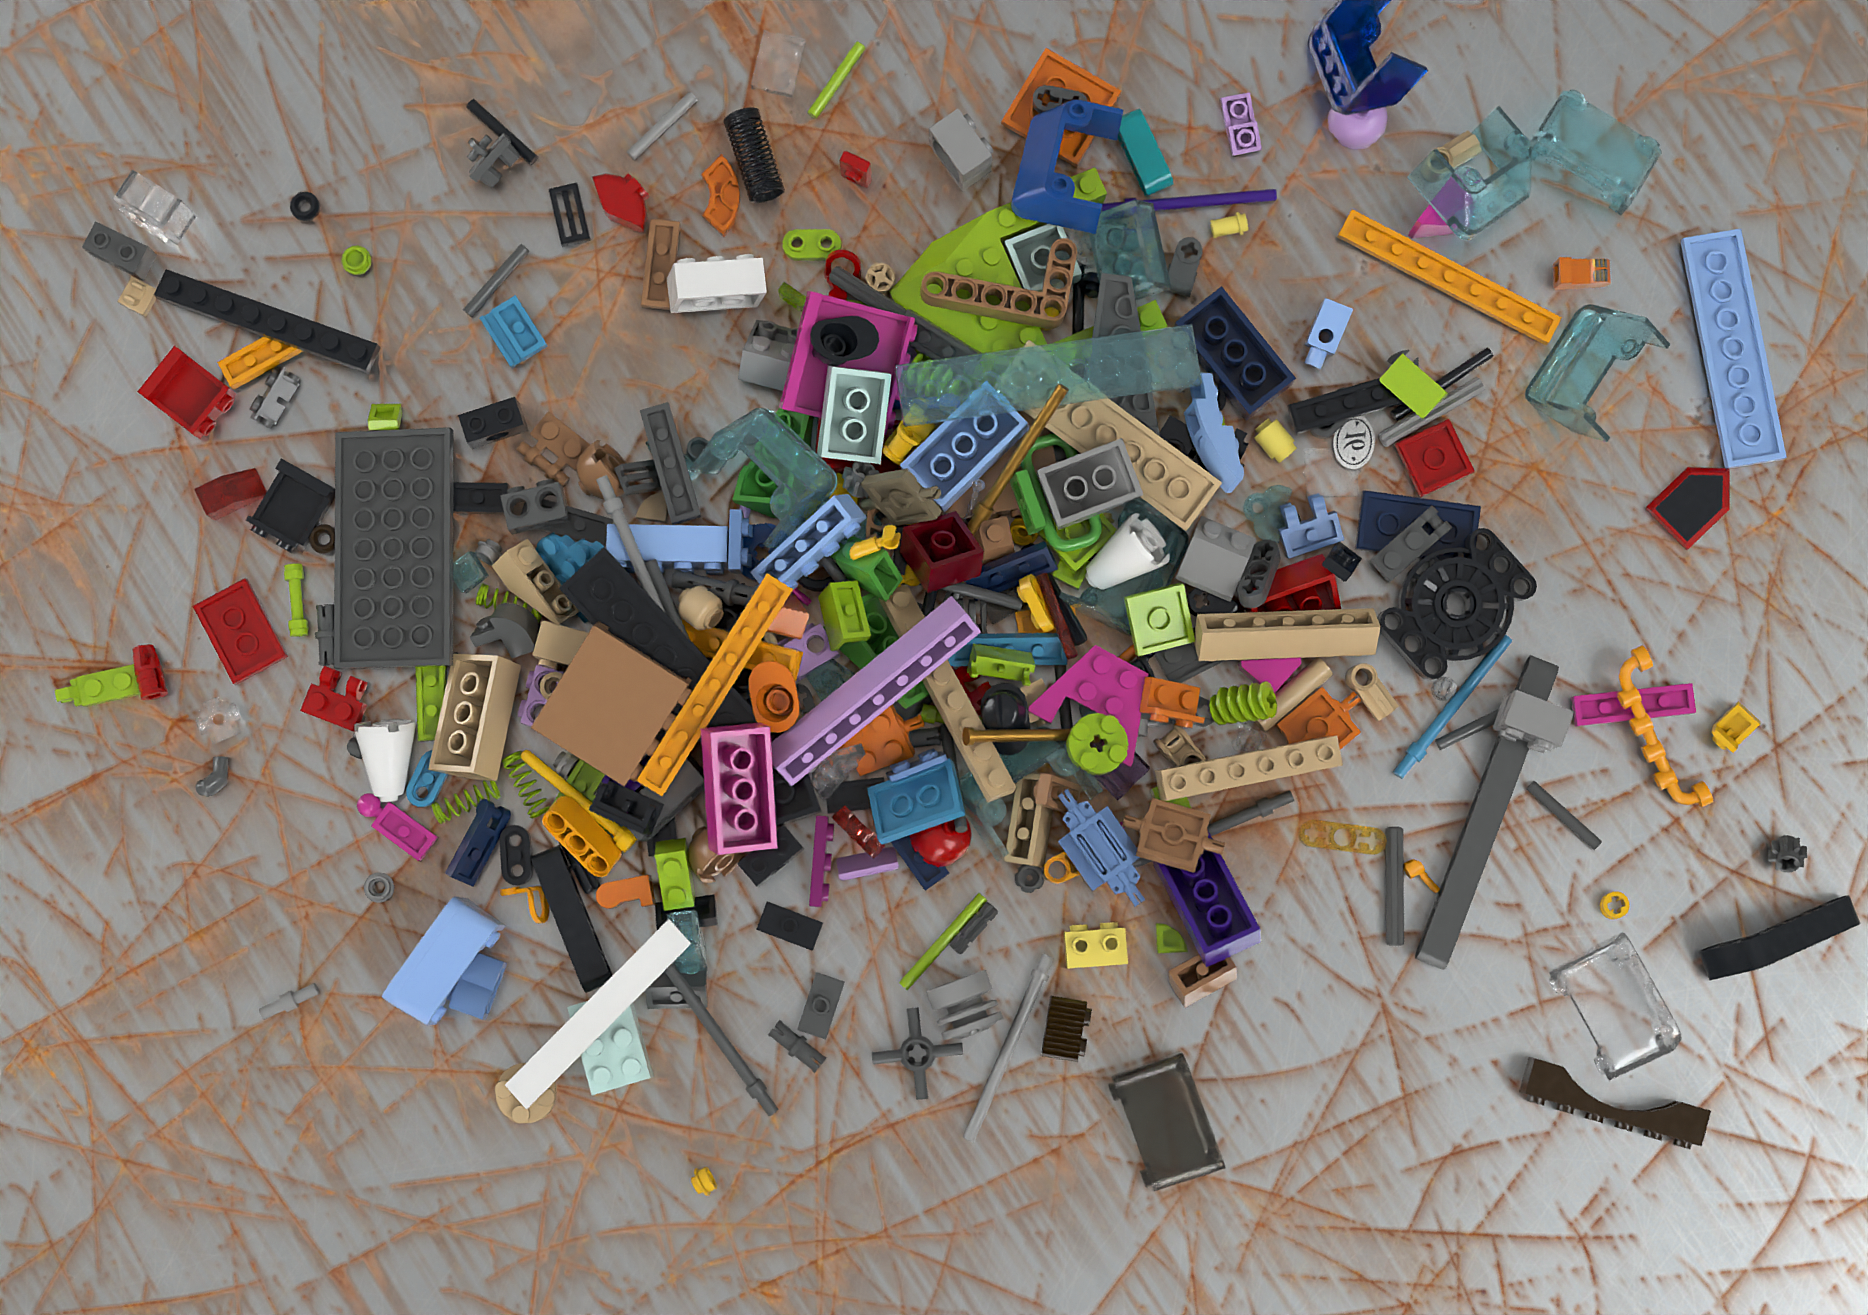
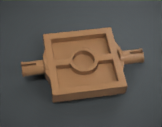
[1122,798,1225,873]

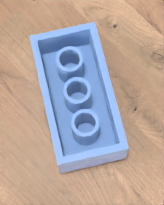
[900,381,1029,513]
[606,524,729,575]

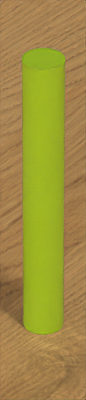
[807,41,866,119]

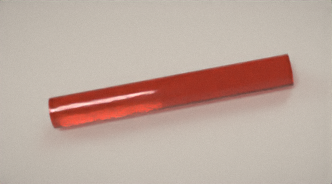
[1036,573,1078,660]

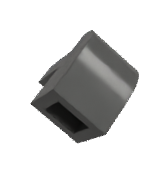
[470,603,540,658]

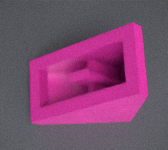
[1238,658,1301,693]

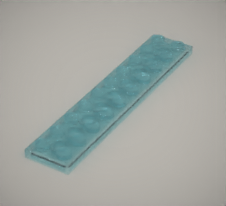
[895,324,1202,427]

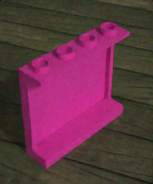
[779,291,918,435]

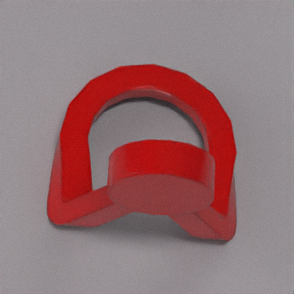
[824,250,861,301]

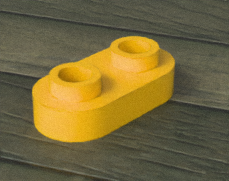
[1017,574,1058,633]

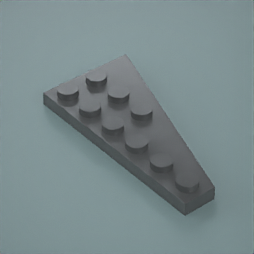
[1077,273,1160,453]

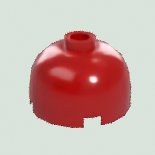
[910,818,972,867]

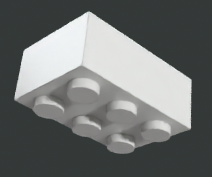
[667,254,767,313]

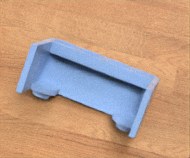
[382,896,506,1026]

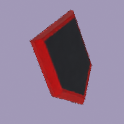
[1645,467,1730,550]

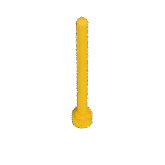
[520,750,637,853]

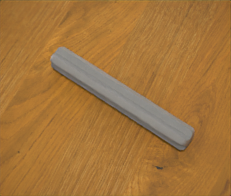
[1378,377,1485,447]

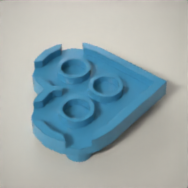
[536,532,604,623]

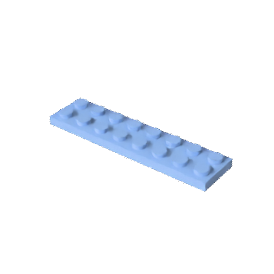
[1680,229,1787,469]

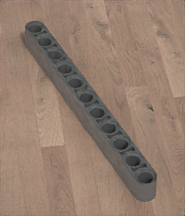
[1415,655,1559,970]

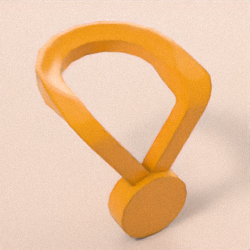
[500,886,549,924]

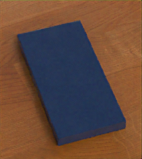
[1355,490,1481,561]

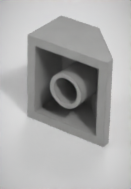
[1175,516,1256,602]

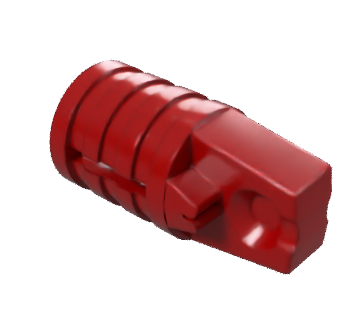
[132,644,168,700]

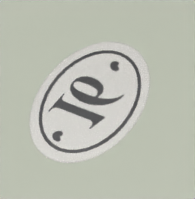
[1333,416,1375,469]

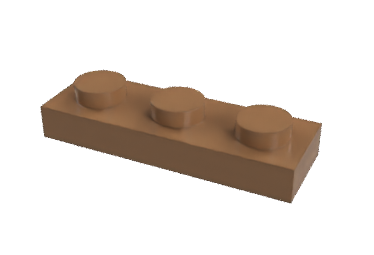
[641,219,681,310]
[1034,773,1081,814]

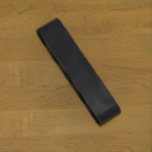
[531,845,613,993]

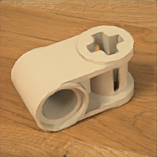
[1153,724,1206,767]

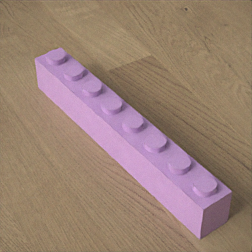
[771,596,981,786]

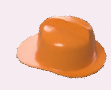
[749,661,799,733]

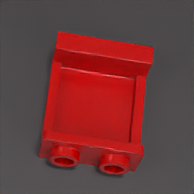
[137,345,237,439]

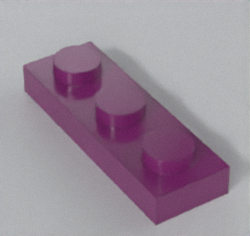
[809,815,834,907]

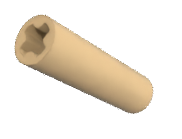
[1254,657,1333,733]

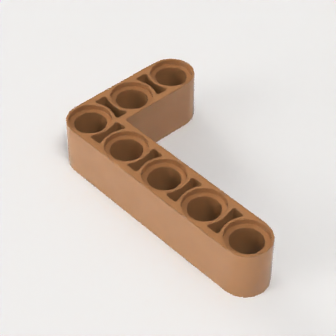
[920,238,1077,329]

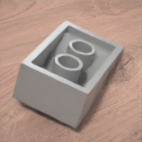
[1036,438,1144,530]

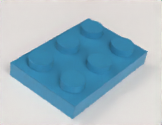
[867,758,965,845]

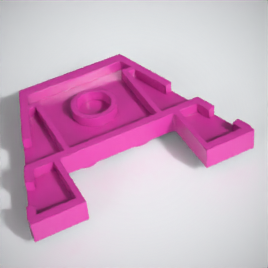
[1028,645,1148,767]

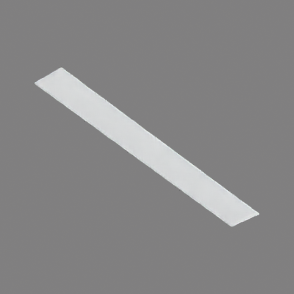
[505,919,691,1110]

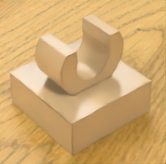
[117,276,157,317]

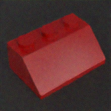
[1244,553,1342,612]

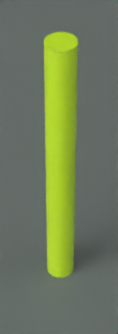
[899,893,988,991]

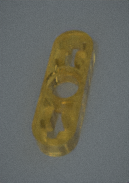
[1298,820,1387,855]

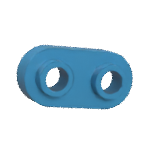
[406,750,448,807]

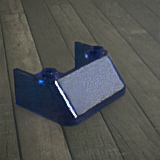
[1308,0,1428,116]

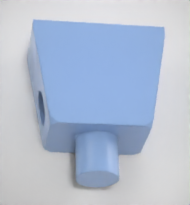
[1304,298,1353,369]

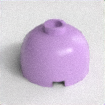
[1328,88,1388,149]

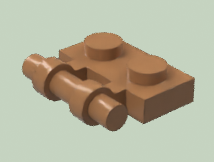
[517,411,590,487]

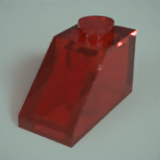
[194,468,267,521]

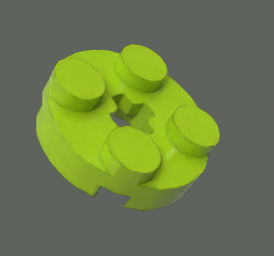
[1066,713,1128,775]

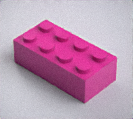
[701,722,777,855]

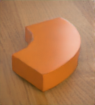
[701,154,740,237]

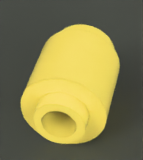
[1254,418,1297,463]

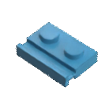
[479,295,548,369]

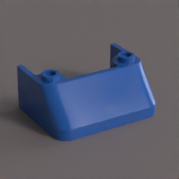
[1011,100,1124,234]

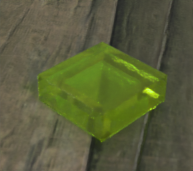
[778,282,806,313]

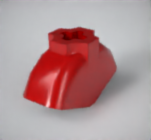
[592,173,649,233]

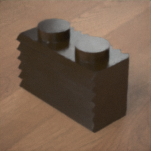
[1041,995,1092,1062]

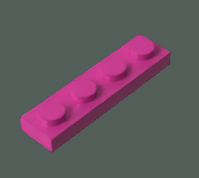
[1571,683,1696,727]

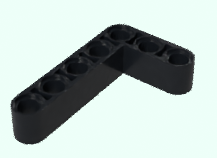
[1698,895,1861,980]

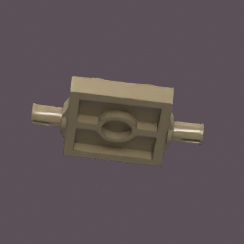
[860,469,942,526]

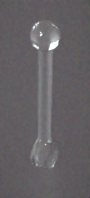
[963,479,985,525]

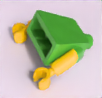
[831,525,920,602]

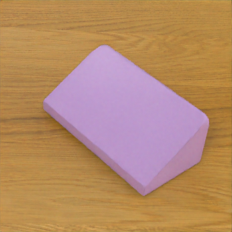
[836,847,899,881]

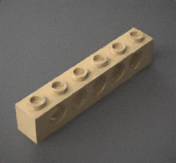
[1154,736,1343,801]

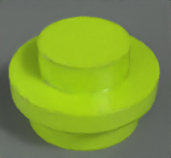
[341,246,372,275]

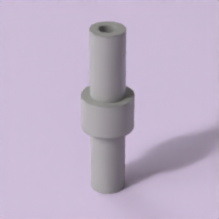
[259,983,320,1019]

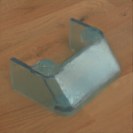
[1407,106,1532,241]
[1525,304,1670,442]
[689,408,837,548]
[1059,498,1189,637]
[960,726,1104,862]

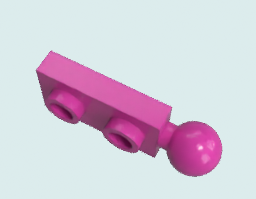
[357,793,439,862]

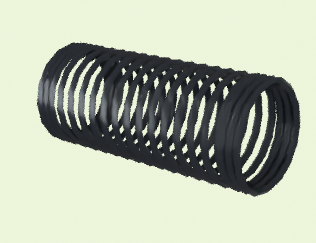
[723,107,785,203]

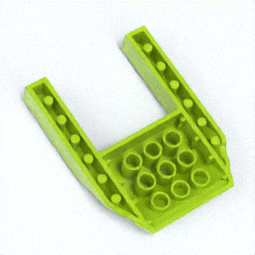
[890,167,1168,401]

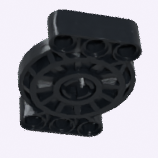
[1377,528,1537,680]

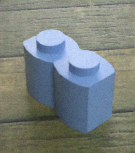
[447,952,507,1020]

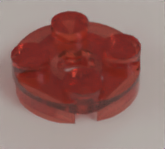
[831,805,885,859]

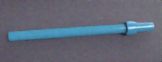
[1393,635,1512,779]

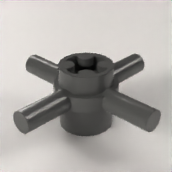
[872,1007,963,1100]

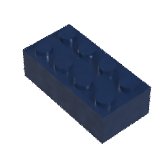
[1172,286,1296,421]

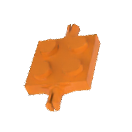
[1275,687,1361,750]
[829,704,924,776]

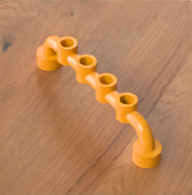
[1617,645,1713,807]

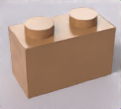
[1168,954,1237,1008]

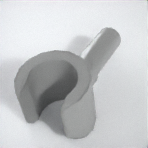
[1138,719,1172,737]

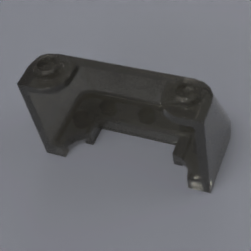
[1108,1051,1225,1192]

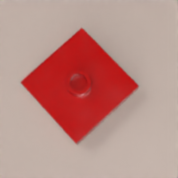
[1395,419,1475,498]

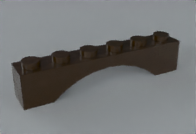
[1519,1057,1711,1150]

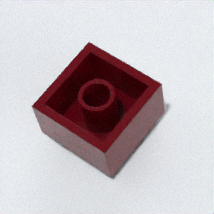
[900,511,984,593]

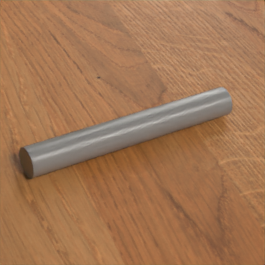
[627,92,697,160]

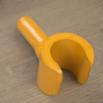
[1404,859,1440,894]

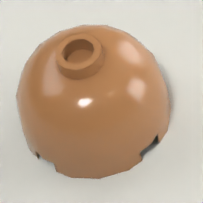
[577,440,635,499]
[687,826,747,884]

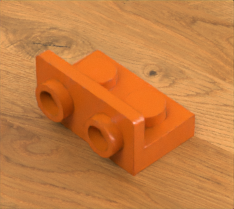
[1139,677,1205,728]

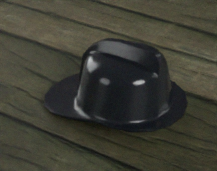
[810,316,879,366]
[981,683,1031,755]

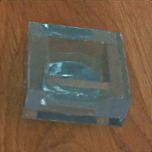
[453,551,489,593]

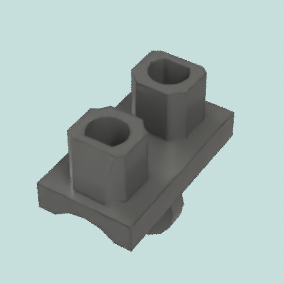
[467,132,520,188]

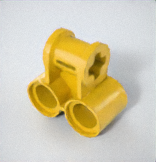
[882,407,936,468]

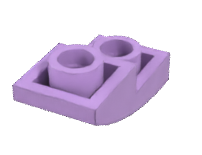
[1220,92,1262,156]

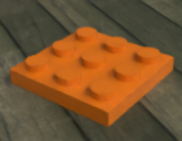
[1001,48,1121,168]

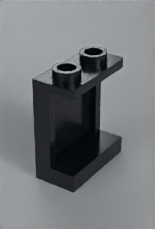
[246,458,335,553]

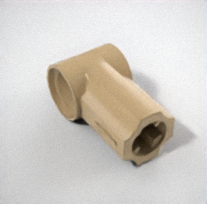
[1422,130,1482,181]
[1345,663,1399,722]

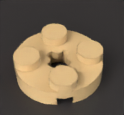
[495,1063,557,1124]

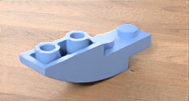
[1184,373,1244,493]

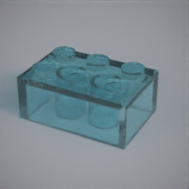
[1089,200,1171,301]

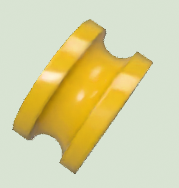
[1600,891,1630,919]

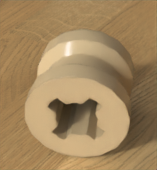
[866,263,896,296]

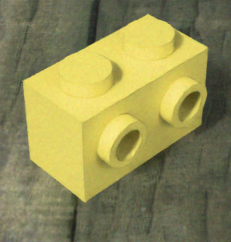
[1063,922,1128,969]

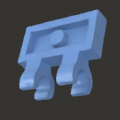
[1278,493,1344,559]
[728,509,753,574]

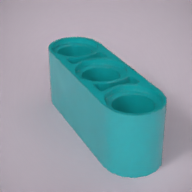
[1117,109,1174,196]

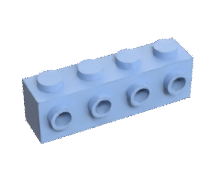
[751,494,867,591]

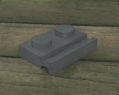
[1154,627,1225,683]

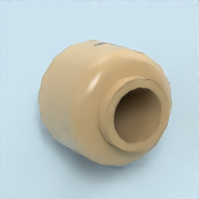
[678,585,723,630]

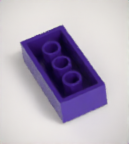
[1153,831,1261,967]

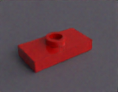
[839,151,872,189]

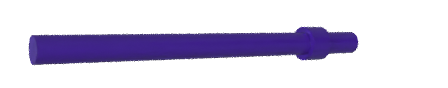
[1101,189,1277,216]

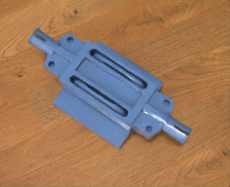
[1058,789,1146,907]

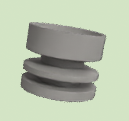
[926,970,1003,1040]

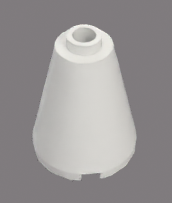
[1085,513,1170,590]
[354,719,415,802]

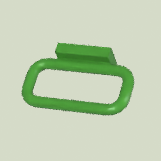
[1010,433,1102,552]

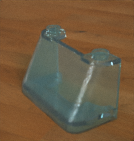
[1522,89,1662,215]

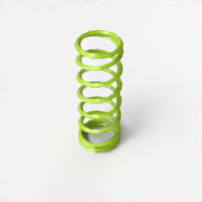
[476,583,542,622]
[501,751,550,819]
[431,780,501,824]

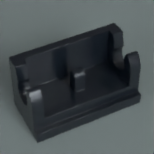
[589,780,664,835]

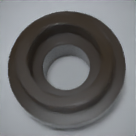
[309,524,335,554]

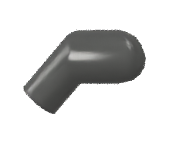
[196,756,228,797]

